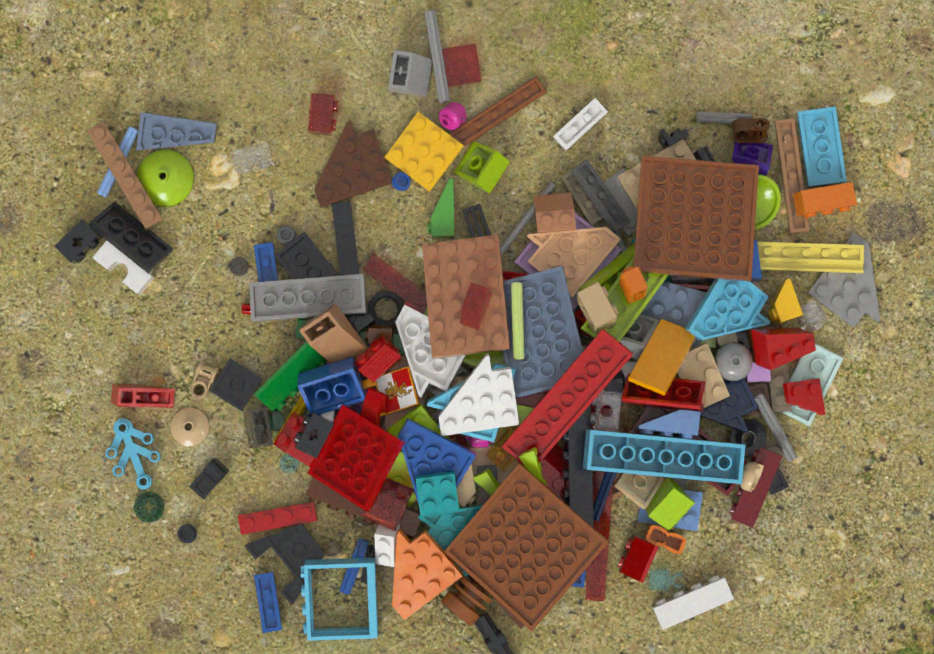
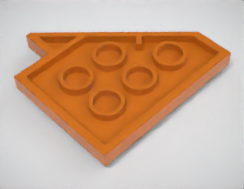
[392,529,463,620]

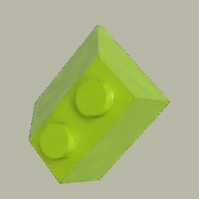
[454,141,510,194]

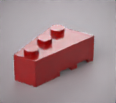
[751,328,816,370]

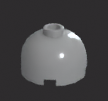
[714,343,753,381]

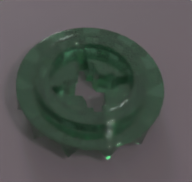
[133,492,165,523]

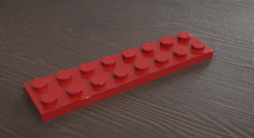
[502,328,633,465]

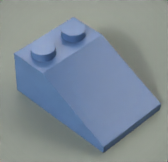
[637,490,703,531]

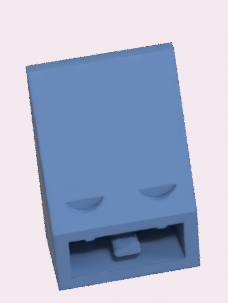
[635,409,700,439]

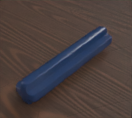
[593,472,617,521]

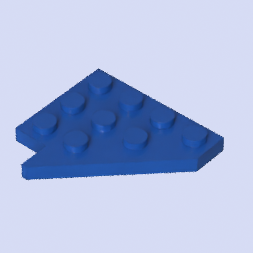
[398,418,476,504]

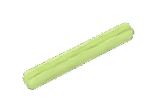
[511,282,524,360]

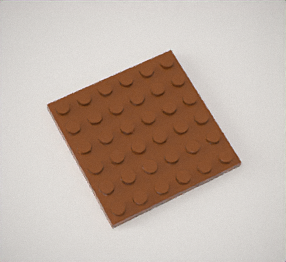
[633,156,759,282]
[444,463,609,631]

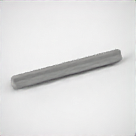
[425,10,450,103]

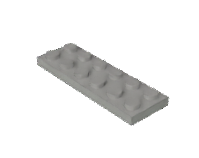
[249,274,367,322]

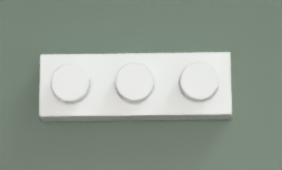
[553,98,608,151]

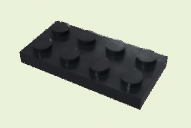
[89,201,173,274]

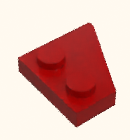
[783,378,826,416]

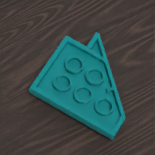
[418,504,484,577]

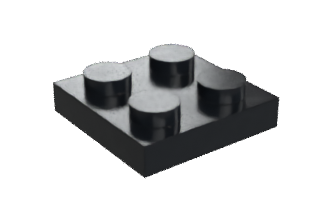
[209,358,263,411]

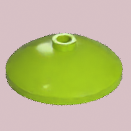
[137,150,194,207]
[755,174,781,230]

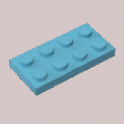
[797,107,847,187]

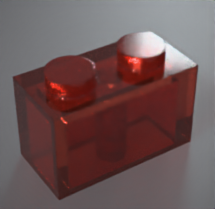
[308,93,339,136]

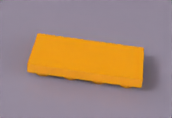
[628,319,696,396]

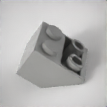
[388,50,432,97]

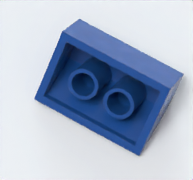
[297,357,366,415]

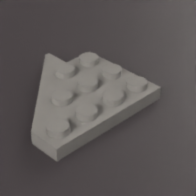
[807,232,880,327]

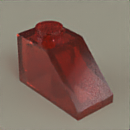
[460,282,492,330]

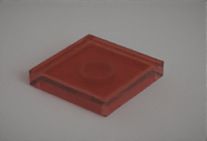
[442,44,482,87]

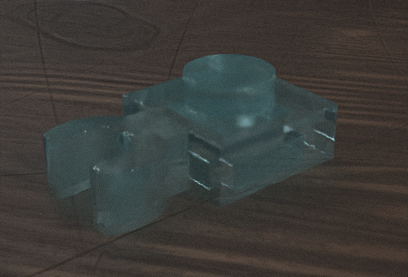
[649,570,683,590]

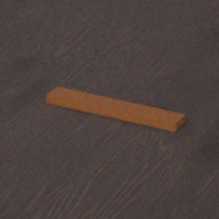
[449,76,547,148]

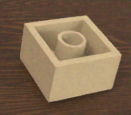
[577,282,618,335]

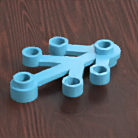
[105,418,161,489]

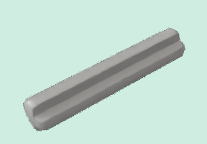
[696,111,753,124]

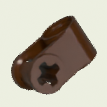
[732,118,770,144]

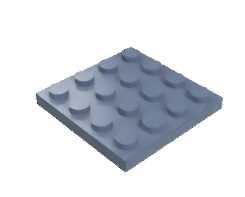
[641,281,707,349]

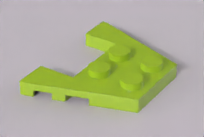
[473,447,547,496]

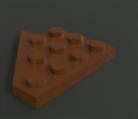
[314,120,392,208]

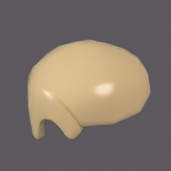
[740,462,764,492]

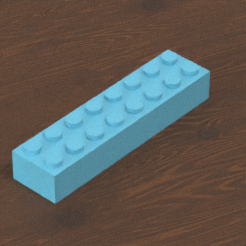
[583,429,745,484]

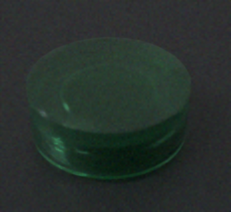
[265,411,285,431]

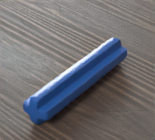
[339,538,369,594]

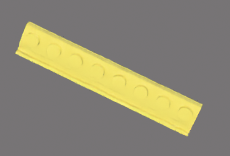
[757,242,864,273]

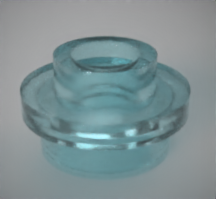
[279,454,299,473]

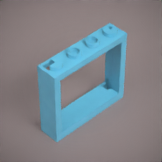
[301,557,378,641]

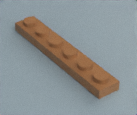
[774,118,810,234]
[87,121,163,230]

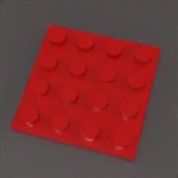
[307,405,405,511]

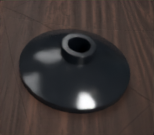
[730,419,767,457]

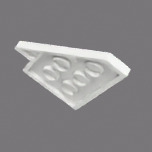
[396,305,466,398]
[439,353,519,436]

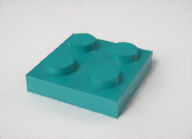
[415,471,459,515]

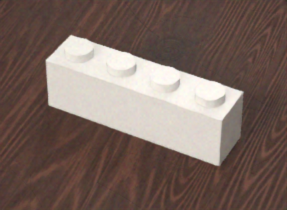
[652,575,734,630]

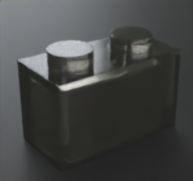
[243,407,273,448]

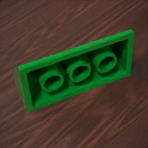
[254,341,327,412]

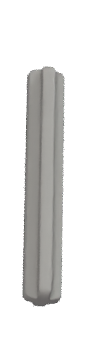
[754,393,797,462]

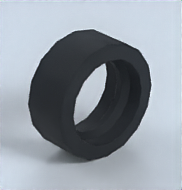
[368,291,404,326]

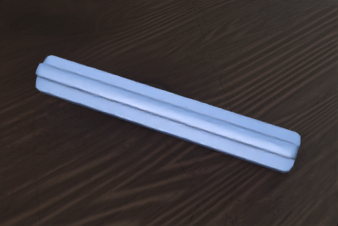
[97,127,138,197]

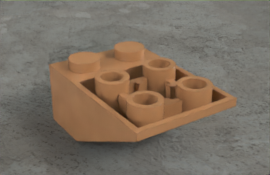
[299,303,369,363]

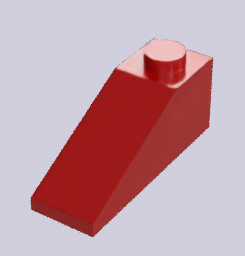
[111,383,175,408]

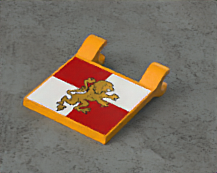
[362,367,419,418]

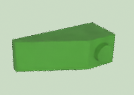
[427,179,455,238]

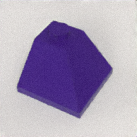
[732,142,773,176]

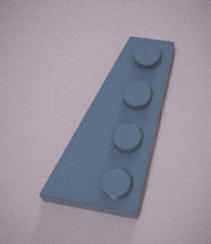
[136,113,217,150]

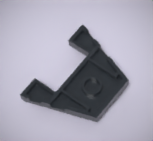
[245,524,326,605]

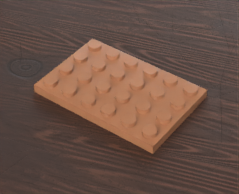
[422,235,510,359]

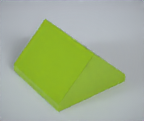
[645,477,695,531]

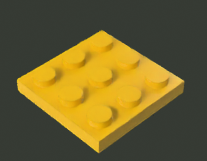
[384,112,464,192]

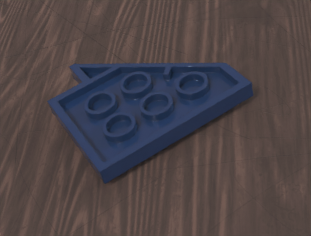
[700,378,759,433]

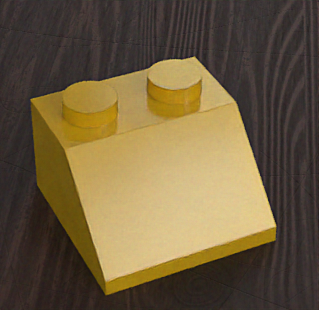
[767,278,803,325]

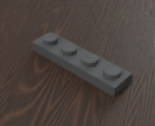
[571,159,631,233]

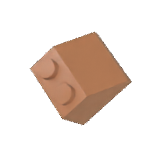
[533,193,576,233]

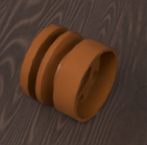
[441,575,493,626]

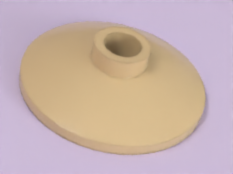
[171,408,209,446]

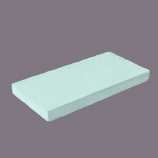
[781,344,843,426]

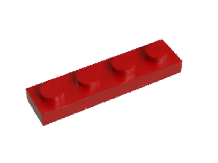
[238,502,318,535]

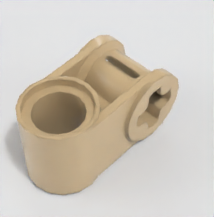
[190,361,220,400]

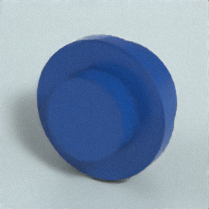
[392,172,411,191]

